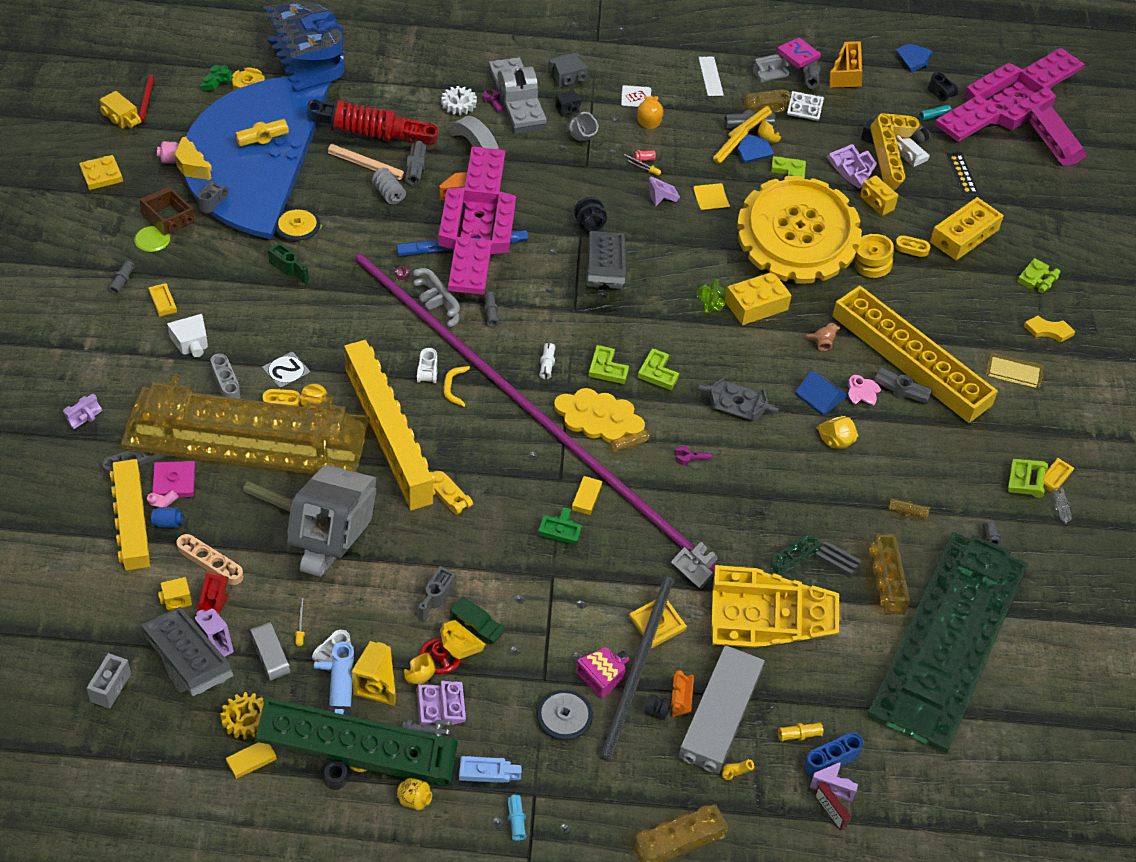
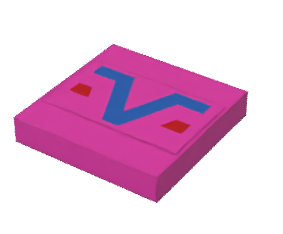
[776,38,821,68]

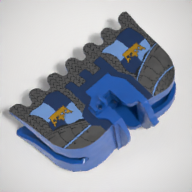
[264,1,345,91]

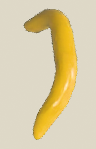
[443,366,470,407]

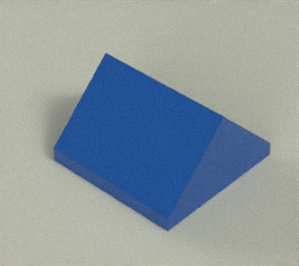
[795,371,847,416]

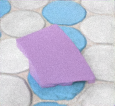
[827,144,877,188]

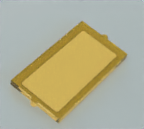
[986,352,1044,389]

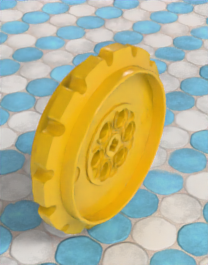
[737,176,862,284]

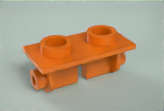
[670,670,694,717]

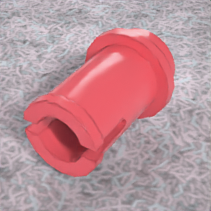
[633,150,655,163]

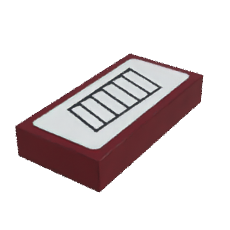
[814,782,851,831]

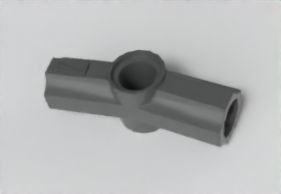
[802,60,820,89]
[874,367,932,404]

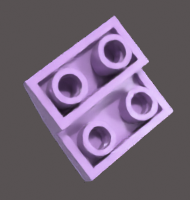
[416,681,466,726]

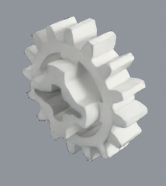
[441,86,477,115]

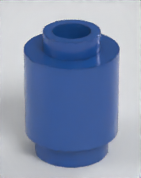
[151,507,183,528]

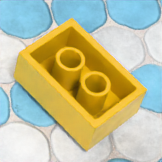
[725,272,791,325]

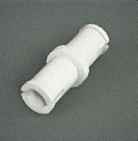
[539,343,556,379]

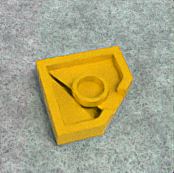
[440,620,486,659]

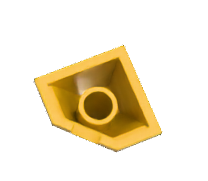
[352,641,396,706]

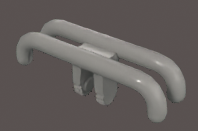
[413,268,460,327]

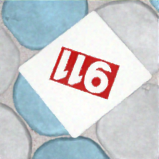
[621,85,651,107]

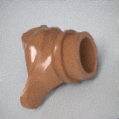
[806,323,840,351]

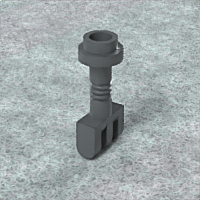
[402,719,452,736]

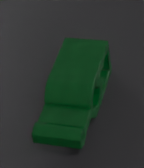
[268,242,309,283]
[450,596,506,645]

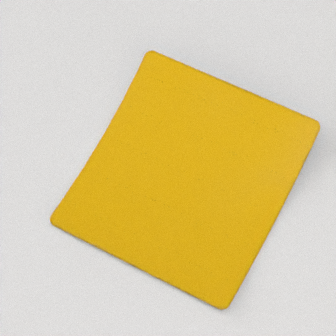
[694,183,730,210]

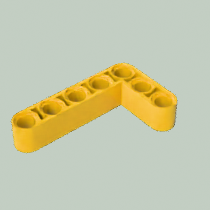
[870,113,920,190]

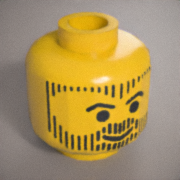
[397,778,432,810]

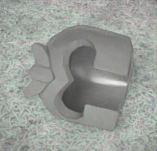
[566,112,598,142]

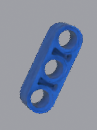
[804,733,864,777]

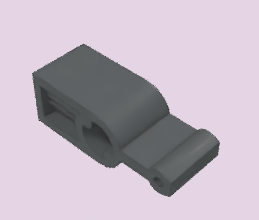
[419,566,456,621]

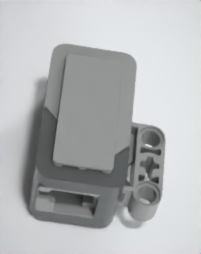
[287,464,376,577]

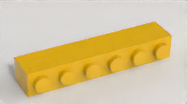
[110,459,151,571]

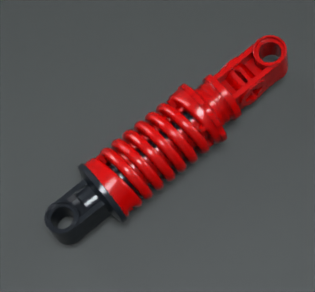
[307,99,438,145]

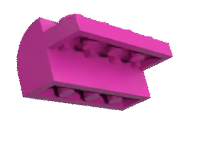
[1029,105,1087,166]

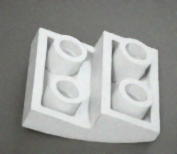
[787,91,824,121]

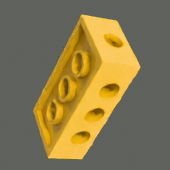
[930,197,1004,261]

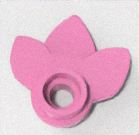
[848,375,881,406]

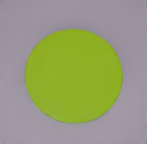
[134,226,170,252]

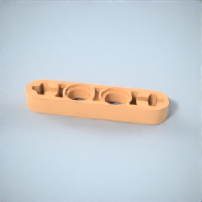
[177,534,243,585]

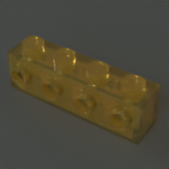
[869,534,910,615]
[633,804,728,862]

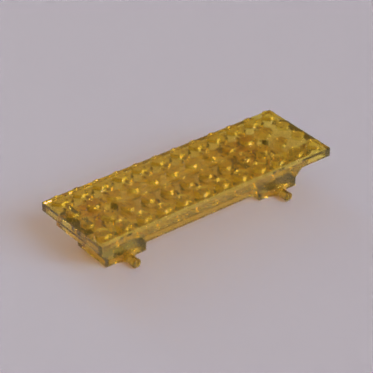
[121,374,370,474]

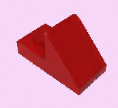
[197,571,229,614]

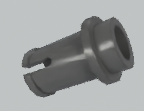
[983,520,1001,546]

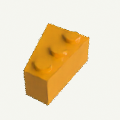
[830,41,862,87]

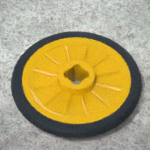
[275,208,321,241]

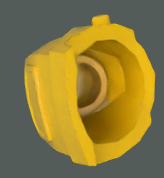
[816,416,859,449]

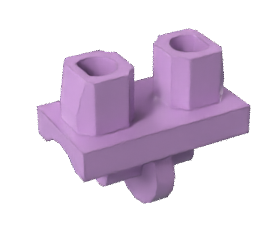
[63,394,102,429]

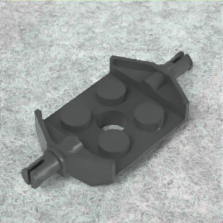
[698,376,780,421]

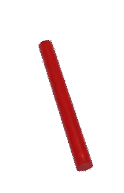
[138,75,154,123]

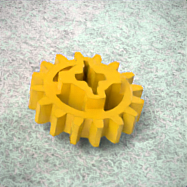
[221,692,264,739]

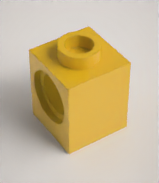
[158,577,192,611]

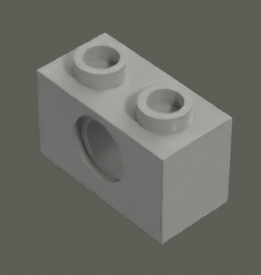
[86,653,131,709]

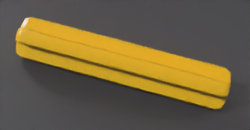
[729,106,772,138]
[713,127,748,164]

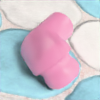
[147,490,179,507]

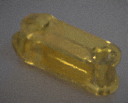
[743,89,791,113]

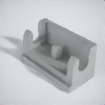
[753,54,790,82]

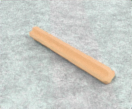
[328,144,404,180]

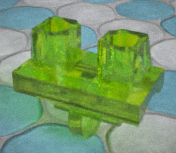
[697,278,726,313]

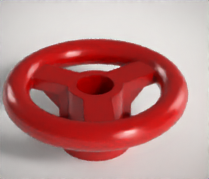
[419,637,461,674]

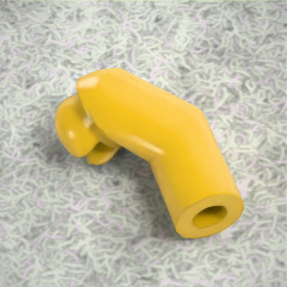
[721,759,754,780]

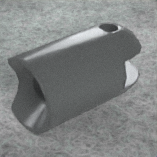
[911,125,930,143]

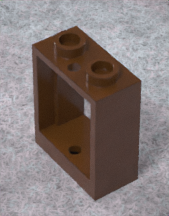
[140,186,194,235]

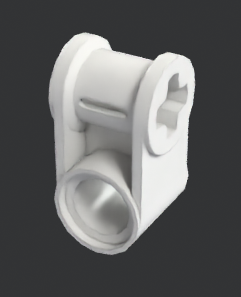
[417,348,437,384]
[312,630,351,672]

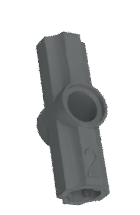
[724,110,775,132]
[406,141,426,186]

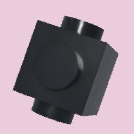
[555,90,581,117]

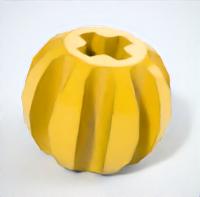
[300,384,328,412]

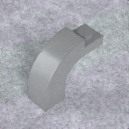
[449,116,499,149]

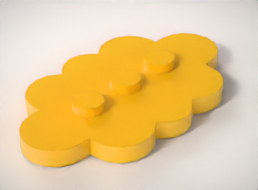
[554,388,645,443]

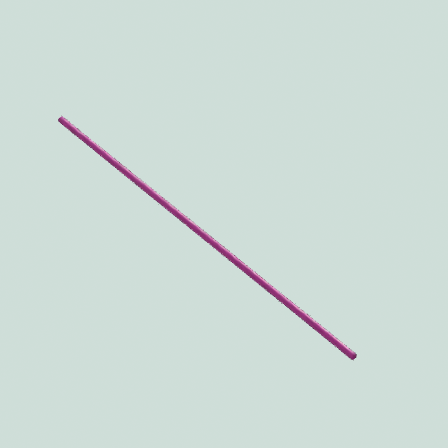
[355,254,715,573]

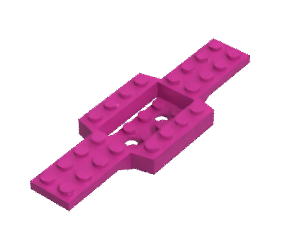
[935,48,1084,142]
[439,147,516,295]

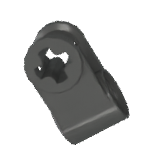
[198,180,229,213]

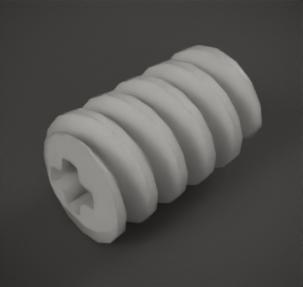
[372,168,406,204]

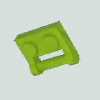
[1008,459,1048,498]

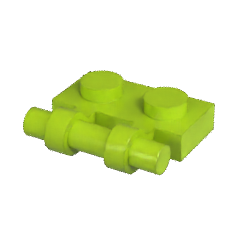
[1017,258,1060,293]

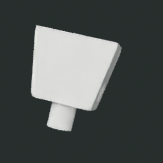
[167,314,208,357]

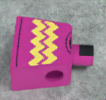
[576,648,629,700]

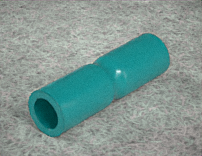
[919,105,952,121]

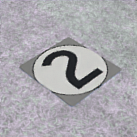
[262,352,310,387]

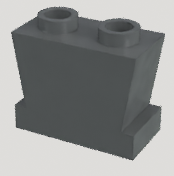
[548,52,589,87]

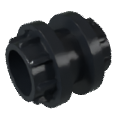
[574,197,607,232]

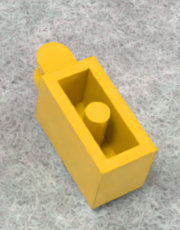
[99,91,141,129]

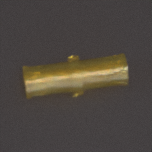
[611,430,650,452]
[888,498,930,519]

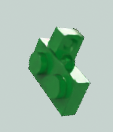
[199,65,234,91]
[538,507,582,545]

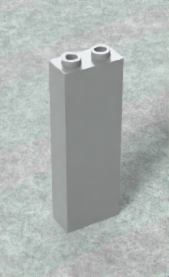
[678,645,765,774]

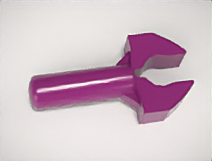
[483,89,503,113]
[675,446,712,466]

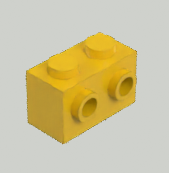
[860,176,899,216]

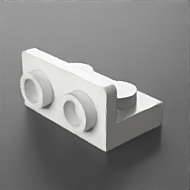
[895,135,930,167]

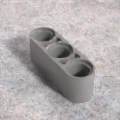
[211,354,241,406]
[249,622,290,681]

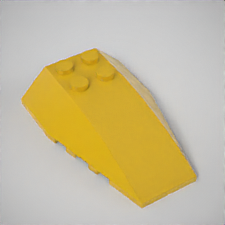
[711,565,839,648]

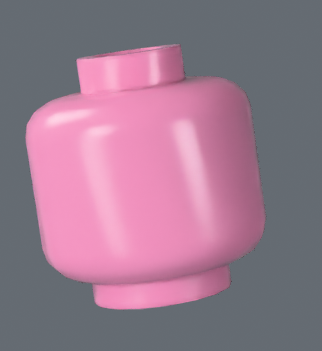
[157,141,179,164]

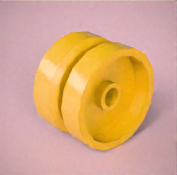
[854,234,894,278]

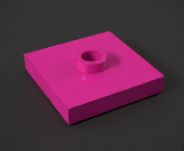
[153,461,195,497]

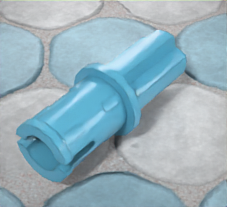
[508,795,526,841]

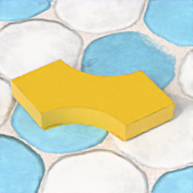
[1024,316,1075,342]

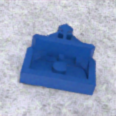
[896,44,932,73]
[736,134,774,164]

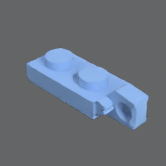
[459,756,522,783]

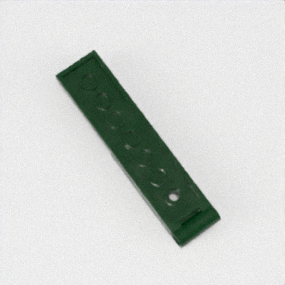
[255,697,458,786]

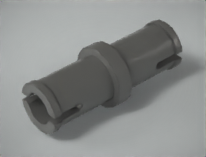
[109,260,135,295]
[483,291,499,327]

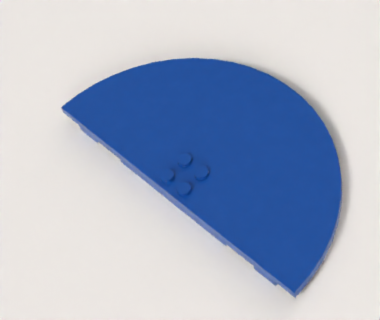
[184,76,331,239]

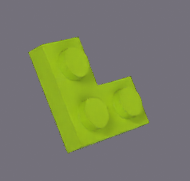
[771,156,806,179]
[589,345,629,384]
[637,348,679,391]

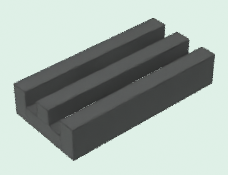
[815,541,861,578]

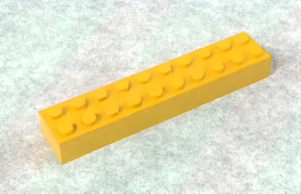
[832,286,998,423]
[344,340,435,511]

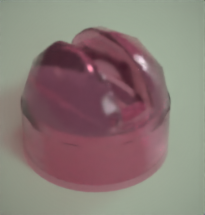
[396,265,410,281]

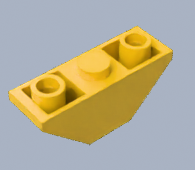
[175,137,212,180]

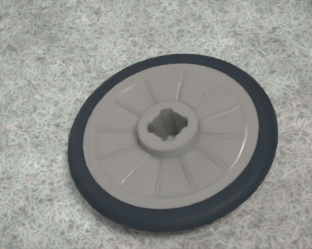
[537,690,593,740]

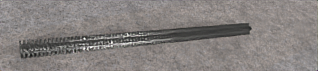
[600,575,675,761]

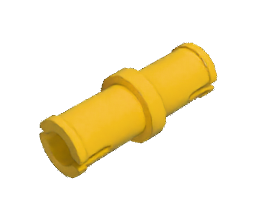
[778,722,823,741]

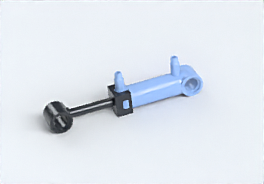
[314,641,354,790]

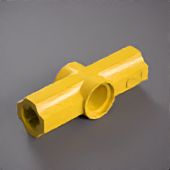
[235,119,289,147]

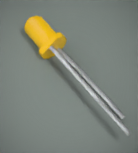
[624,154,661,176]
[295,598,305,647]

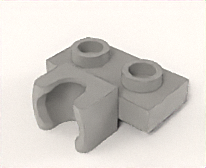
[671,542,718,589]

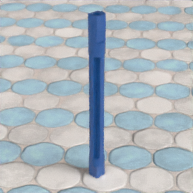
[396,230,528,257]

